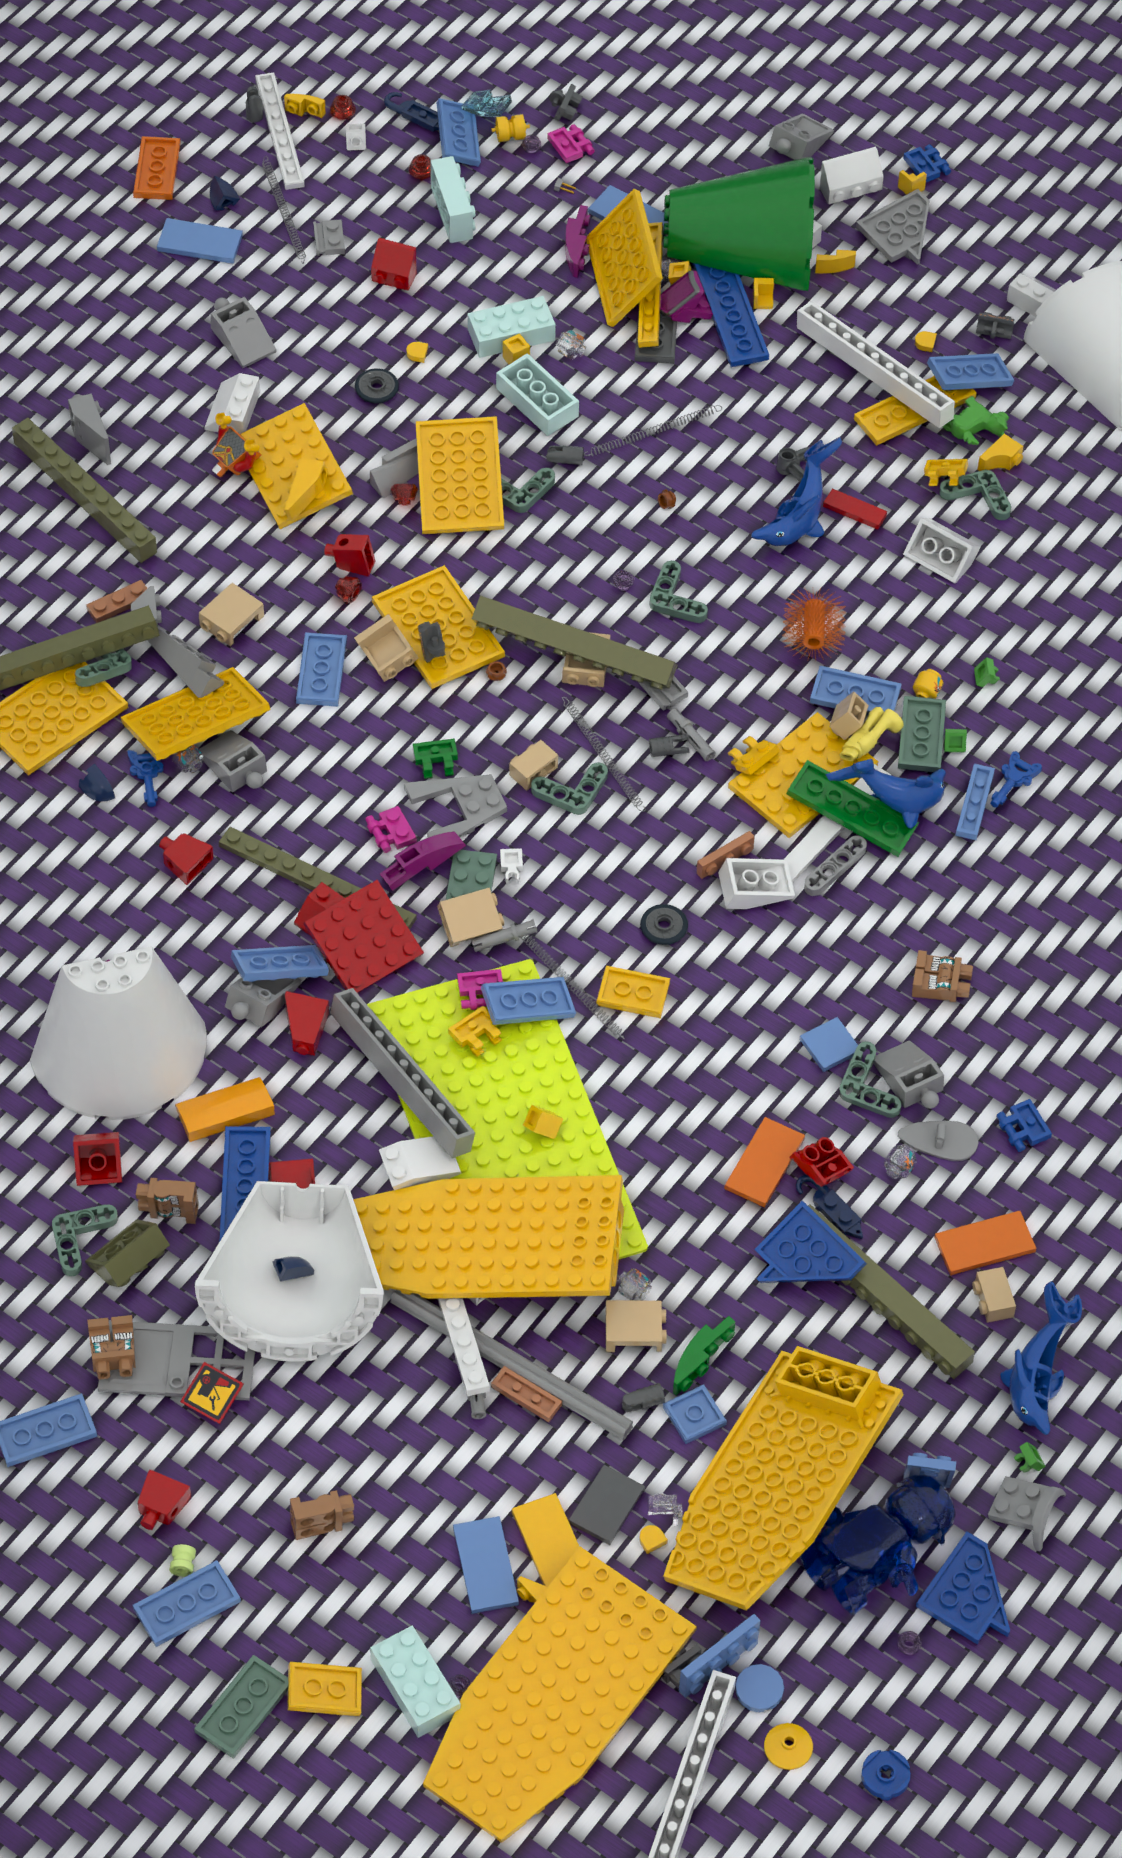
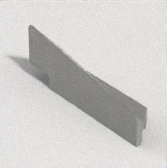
[370,438,419,498]
[148,626,225,698]

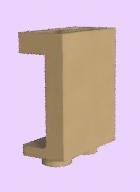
[199,583,264,646]
[354,614,419,682]
[562,632,610,687]
[437,887,504,947]
[605,1300,667,1352]

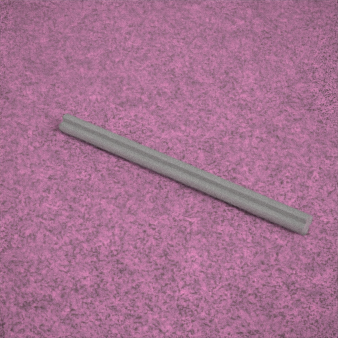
[390,1290,633,1440]

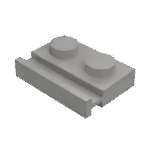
[313,220,345,256]
[639,676,688,711]

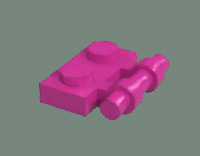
[547,124,595,163]
[365,806,417,853]
[457,969,503,1010]

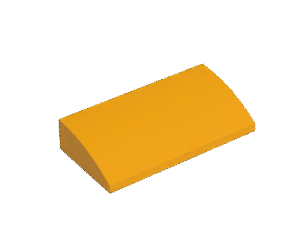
[175,1077,275,1142]

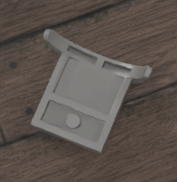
[988,1476,1066,1551]

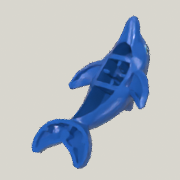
[751,437,842,546]
[825,759,946,829]
[1000,1281,1082,1435]

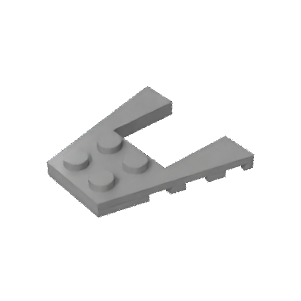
[404,774,507,838]

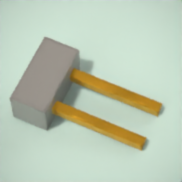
[554,178,576,194]

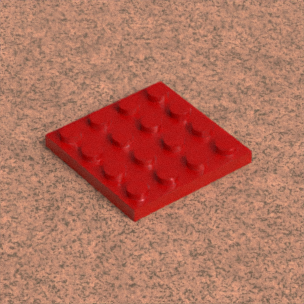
[303,880,424,994]

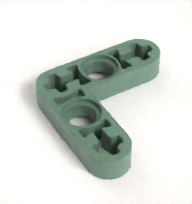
[501,468,555,513]
[939,470,1011,520]
[649,560,708,623]
[75,649,132,687]
[531,762,608,815]
[839,1041,901,1118]
[52,1204,118,1276]

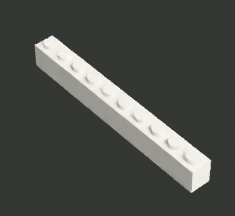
[797,301,955,428]
[648,1670,736,1858]

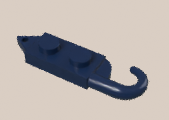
[384,92,439,132]
[796,1174,863,1239]

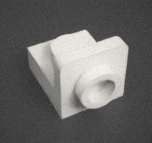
[346,124,366,150]

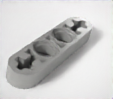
[804,836,867,896]

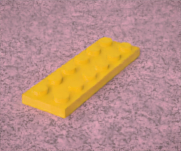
[854,376,976,446]

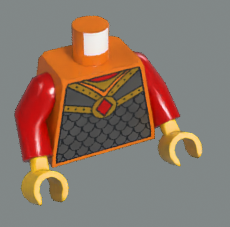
[212,413,262,478]

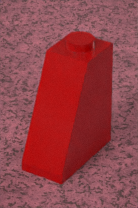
[285,991,329,1056]

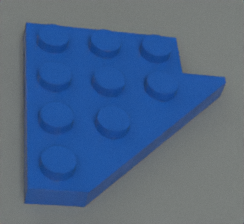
[754,1200,867,1283]
[916,1531,1010,1645]

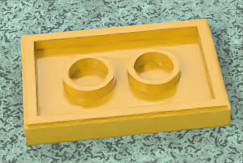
[596,966,670,1018]
[287,1662,362,1716]

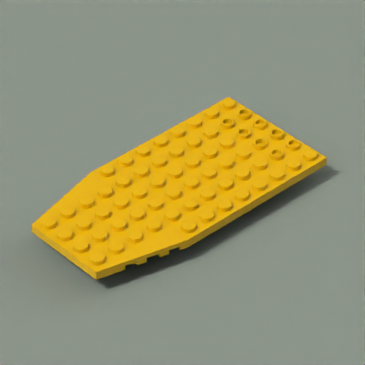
[353,1175,624,1299]
[663,1346,904,1611]
[423,1546,697,1843]

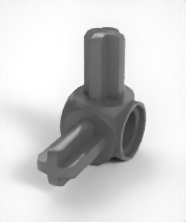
[776,447,810,482]

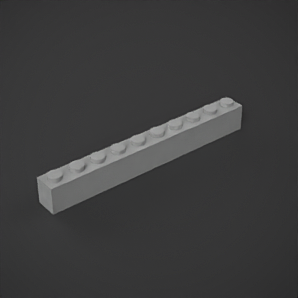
[330,988,475,1158]

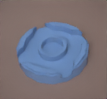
[735,1664,784,1713]

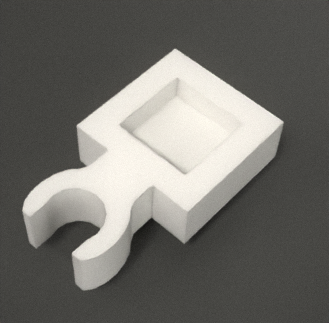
[500,848,523,884]

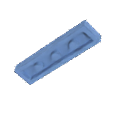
[956,764,995,840]

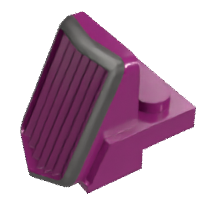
[660,270,713,323]

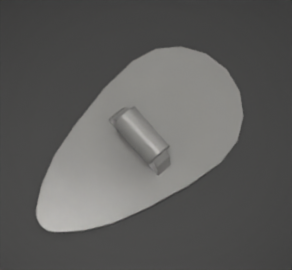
[898,1121,978,1161]

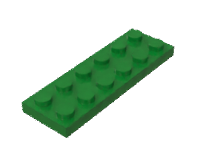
[786,760,919,857]

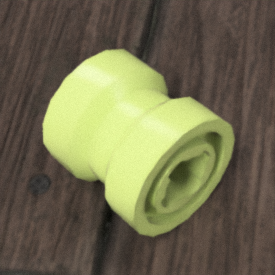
[169,1544,196,1577]

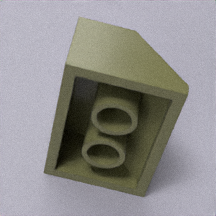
[85,1219,170,1287]

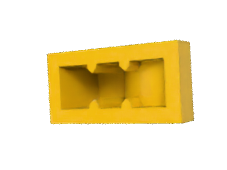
[977,434,1023,471]

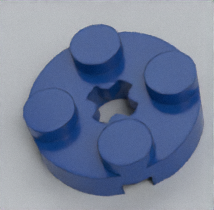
[861,1750,911,1801]

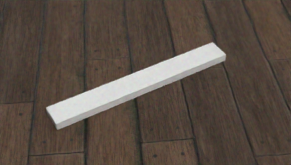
[255,72,304,190]
[784,764,891,883]

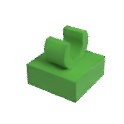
[974,657,1000,687]
[944,729,967,752]
[1014,1442,1046,1472]

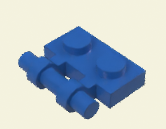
[903,144,951,182]
[996,1099,1052,1152]

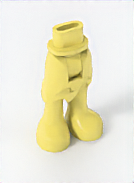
[840,707,904,761]

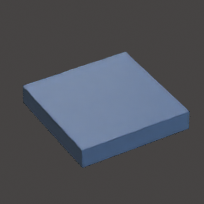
[800,1017,858,1072]
[663,1384,727,1444]

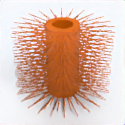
[782,588,846,660]

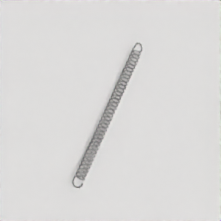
[262,156,306,264]
[584,405,722,456]
[562,697,646,811]
[521,935,625,1039]

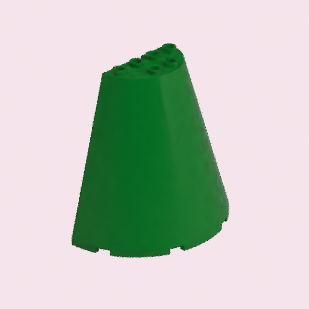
[663,157,815,291]

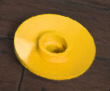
[764,1723,813,1770]

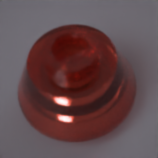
[330,95,356,120]
[408,154,431,180]
[390,484,418,505]
[335,576,362,604]

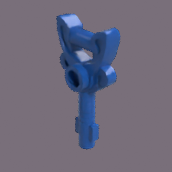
[127,750,164,807]
[990,751,1042,808]

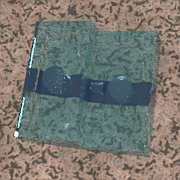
[462,90,512,117]

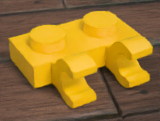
[924,459,968,486]
[728,736,780,775]
[448,1006,502,1057]

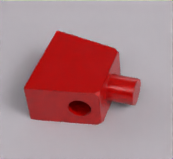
[324,534,376,577]
[159,833,214,885]
[138,1469,191,1530]

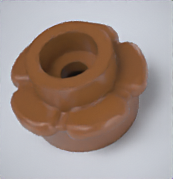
[658,489,676,509]
[486,661,507,681]

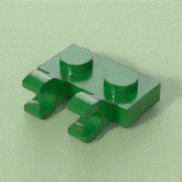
[412,738,458,779]

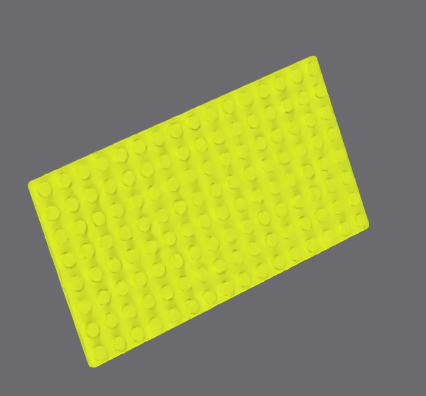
[367,959,648,1259]

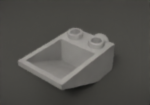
[768,113,834,160]
[211,297,276,368]
[68,394,111,465]
[196,730,267,792]
[225,978,302,1027]
[873,1040,944,1108]

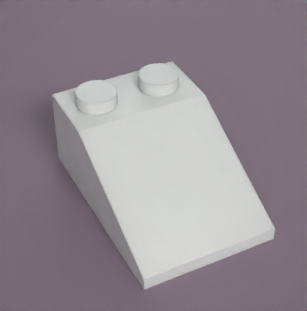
[718,858,795,909]
[379,1136,462,1191]

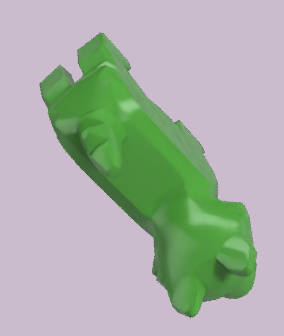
[942,396,1009,445]

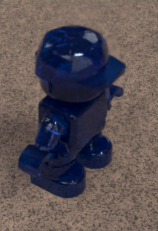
[800,1474,956,1615]

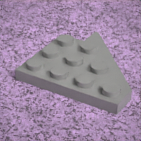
[856,189,930,265]

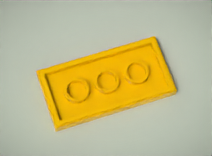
[512,1493,580,1587]

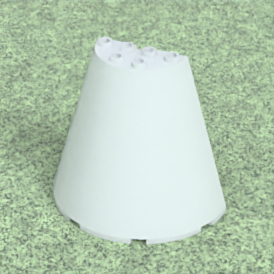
[1023,261,1122,431]
[30,946,207,1120]
[195,1181,384,1361]

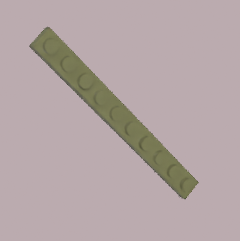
[219,827,417,930]

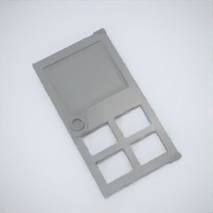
[98,1320,255,1401]

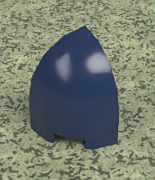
[210,176,240,210]
[79,764,115,802]
[272,1257,314,1282]

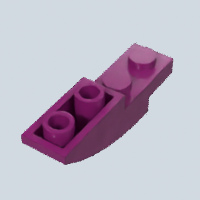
[565,205,591,278]
[380,831,466,891]

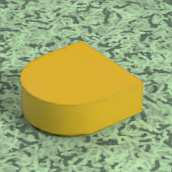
[915,331,937,352]
[406,342,428,363]
[639,1525,668,1554]

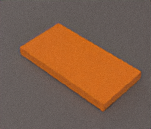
[133,136,181,200]
[724,1117,805,1207]
[934,1211,1036,1275]

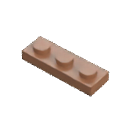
[86,580,147,623]
[697,831,755,879]
[491,1366,562,1422]

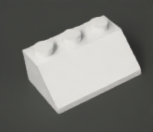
[820,147,883,204]
[1007,273,1056,317]
[205,373,260,434]
[903,518,981,583]

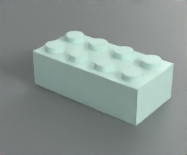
[430,156,476,243]
[468,296,556,358]
[496,353,579,436]
[370,1625,461,1738]

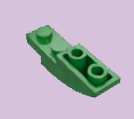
[673,1316,735,1396]

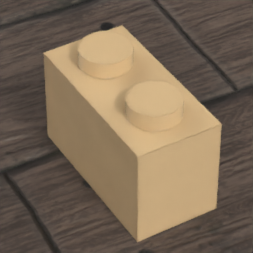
[830,691,869,740]
[509,740,558,791]
[972,1267,1016,1323]

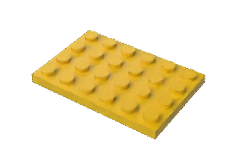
[587,189,663,327]
[240,403,353,529]
[416,416,504,534]
[372,565,505,689]
[0,662,129,775]
[121,667,271,761]
[728,712,879,838]

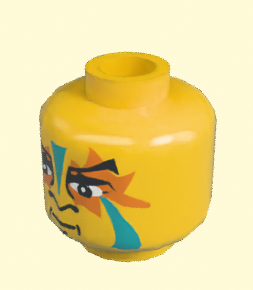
[912,669,944,699]

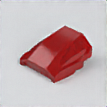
[789,1137,854,1187]

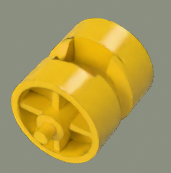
[491,114,530,142]

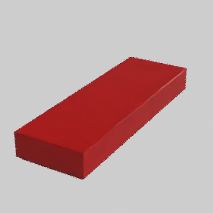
[823,488,887,529]

